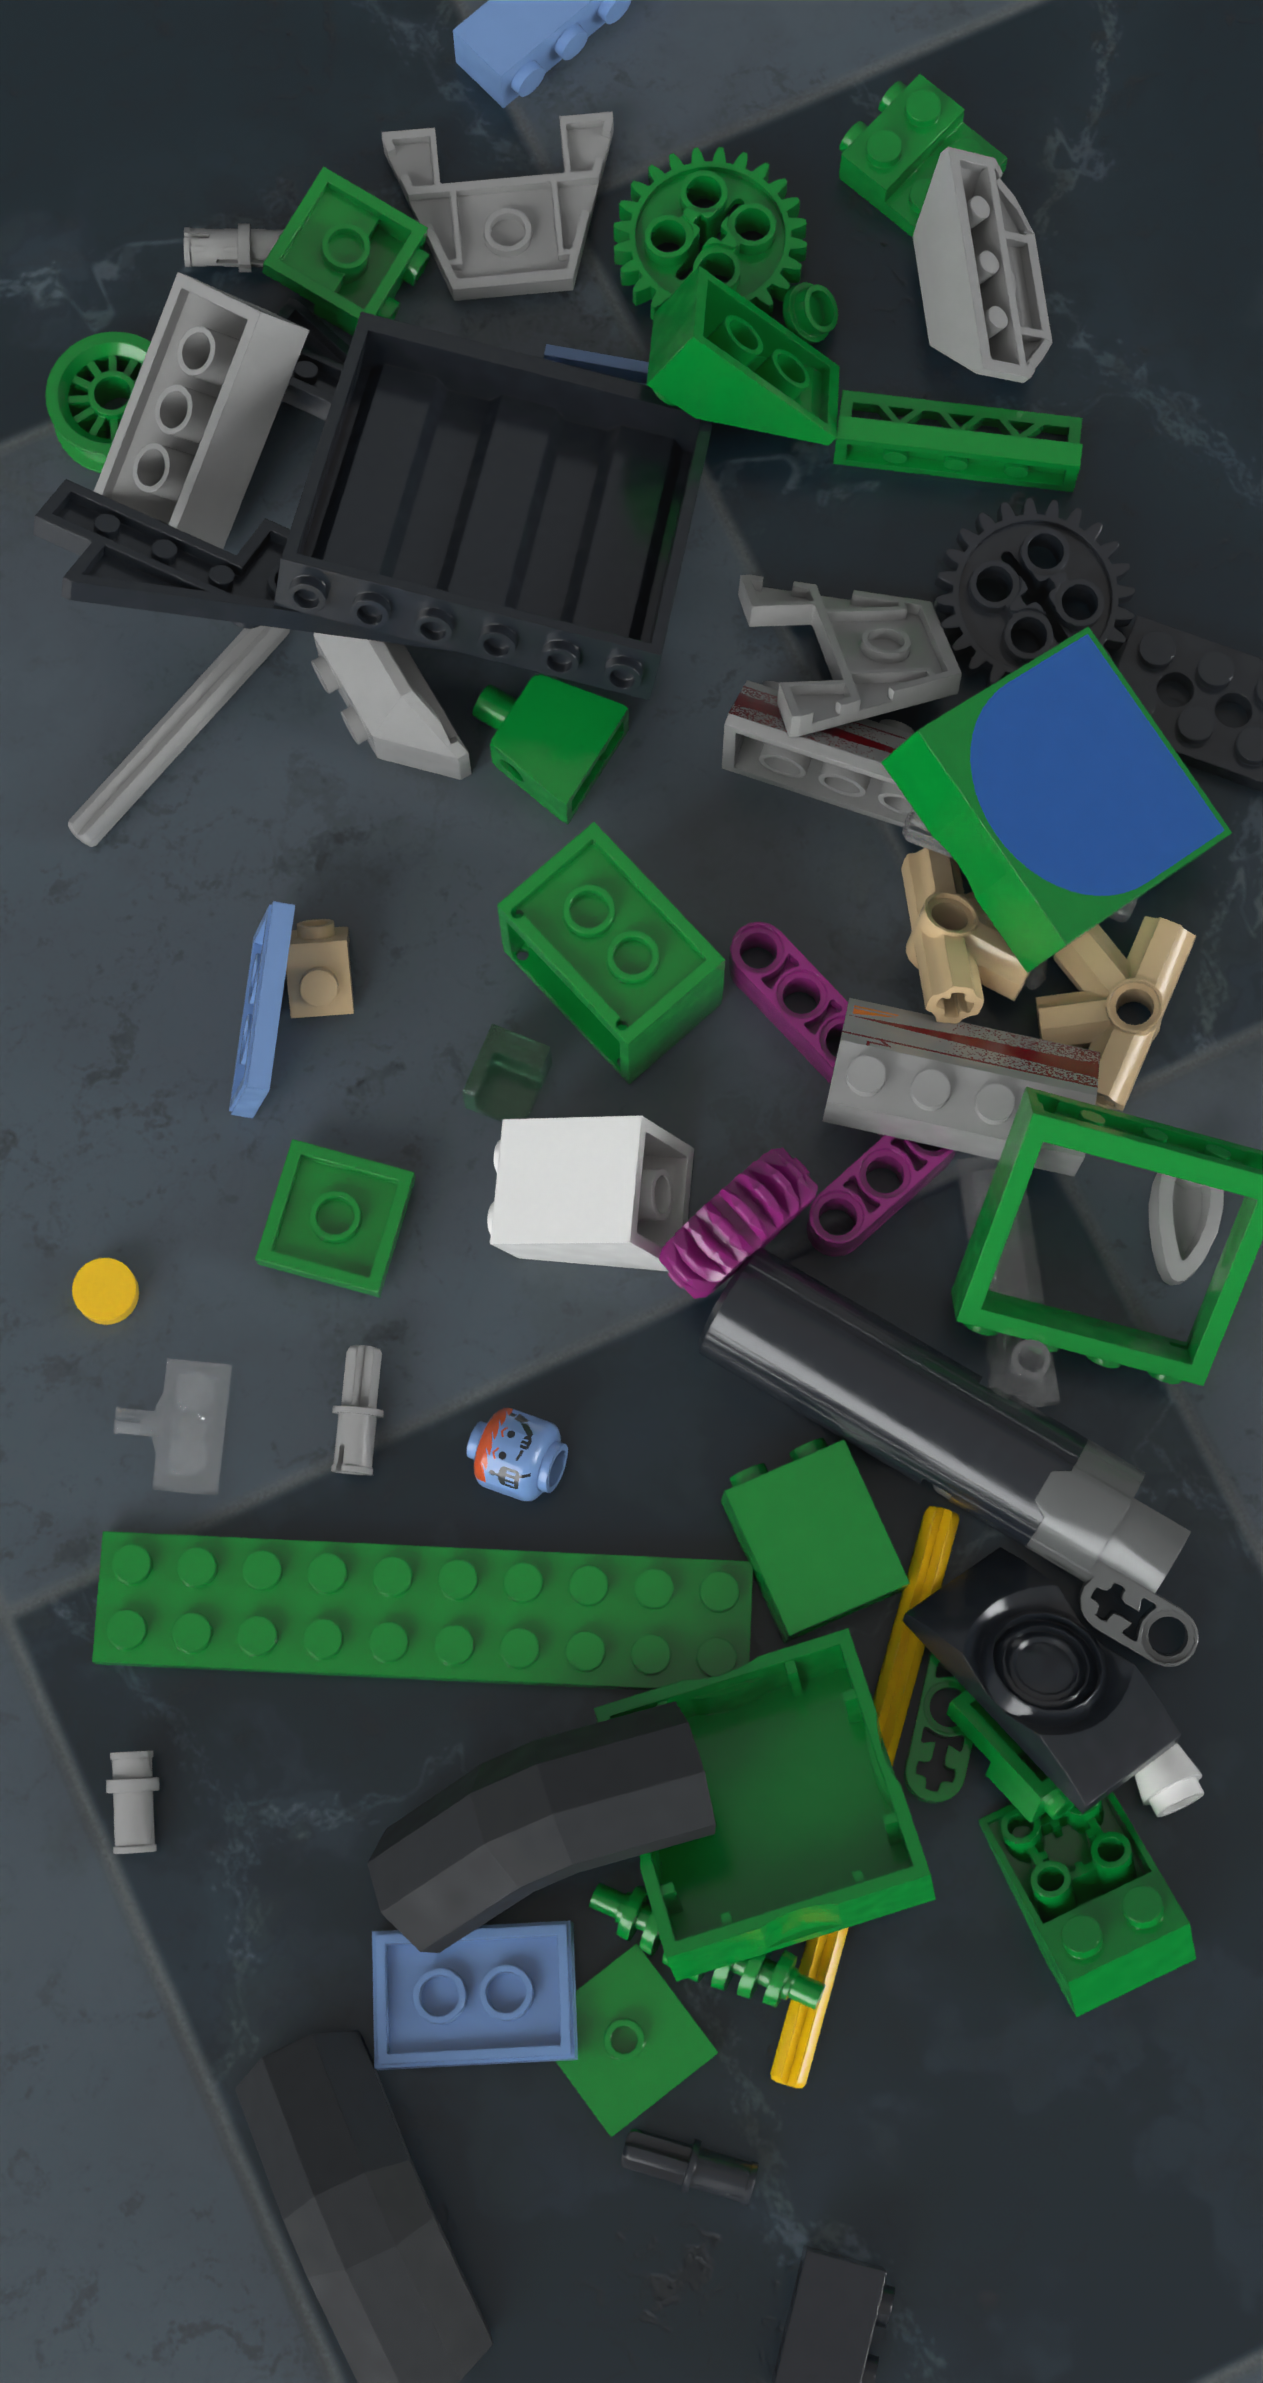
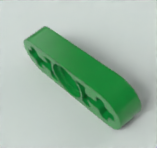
[904,1651,973,1804]

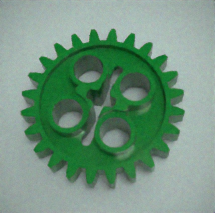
[613,147,807,320]

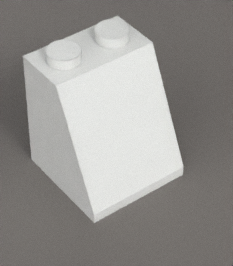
[487,1115,694,1271]

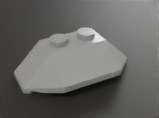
[913,147,1053,383]
[311,633,472,780]

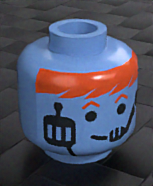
[467,1408,568,1501]

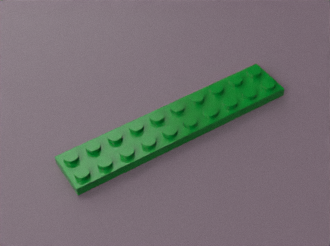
[92,1531,753,1690]

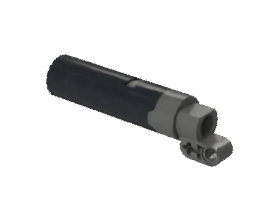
[698,1248,1199,1667]

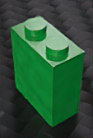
[721,1438,910,1644]

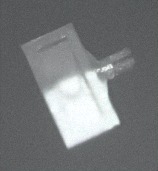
[114,1358,232,1496]

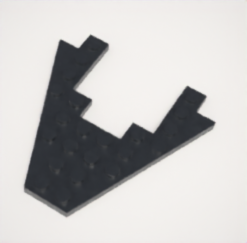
[33,297,453,651]

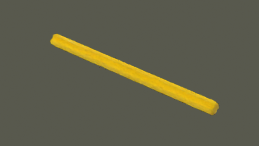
[770,1506,960,2088]

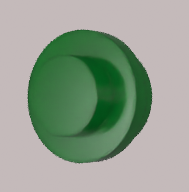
[783,282,838,344]

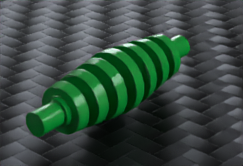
[589,1883,826,2010]

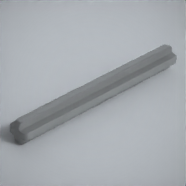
[68,626,290,847]

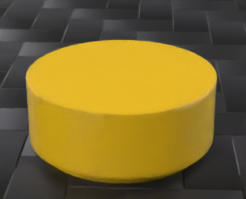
[72,1258,139,1325]

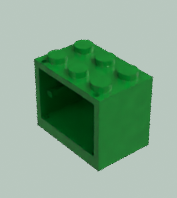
[497,822,725,1085]

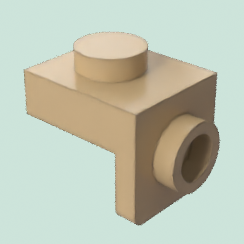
[286,919,354,1018]

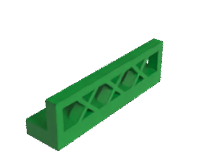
[833,390,1083,492]

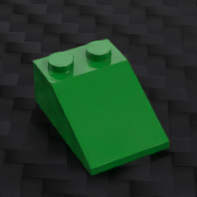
[646,266,840,446]

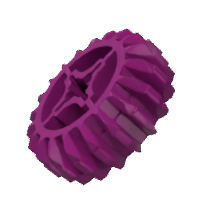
[659,1147,818,1299]

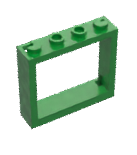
[951,1087,1263,1386]

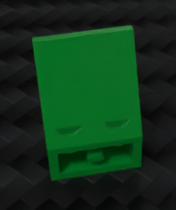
[978,1792,1196,2017]

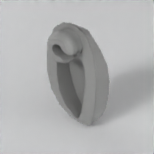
[1148,1173,1224,1286]

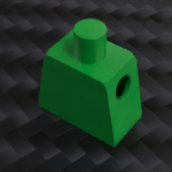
[472,674,629,825]

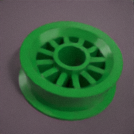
[45,332,151,473]

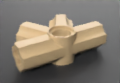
[901,845,1031,1024]
[1036,916,1196,1111]

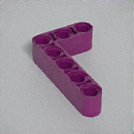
[729,922,956,1257]

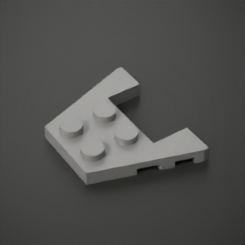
[382,111,614,301]
[738,575,962,737]

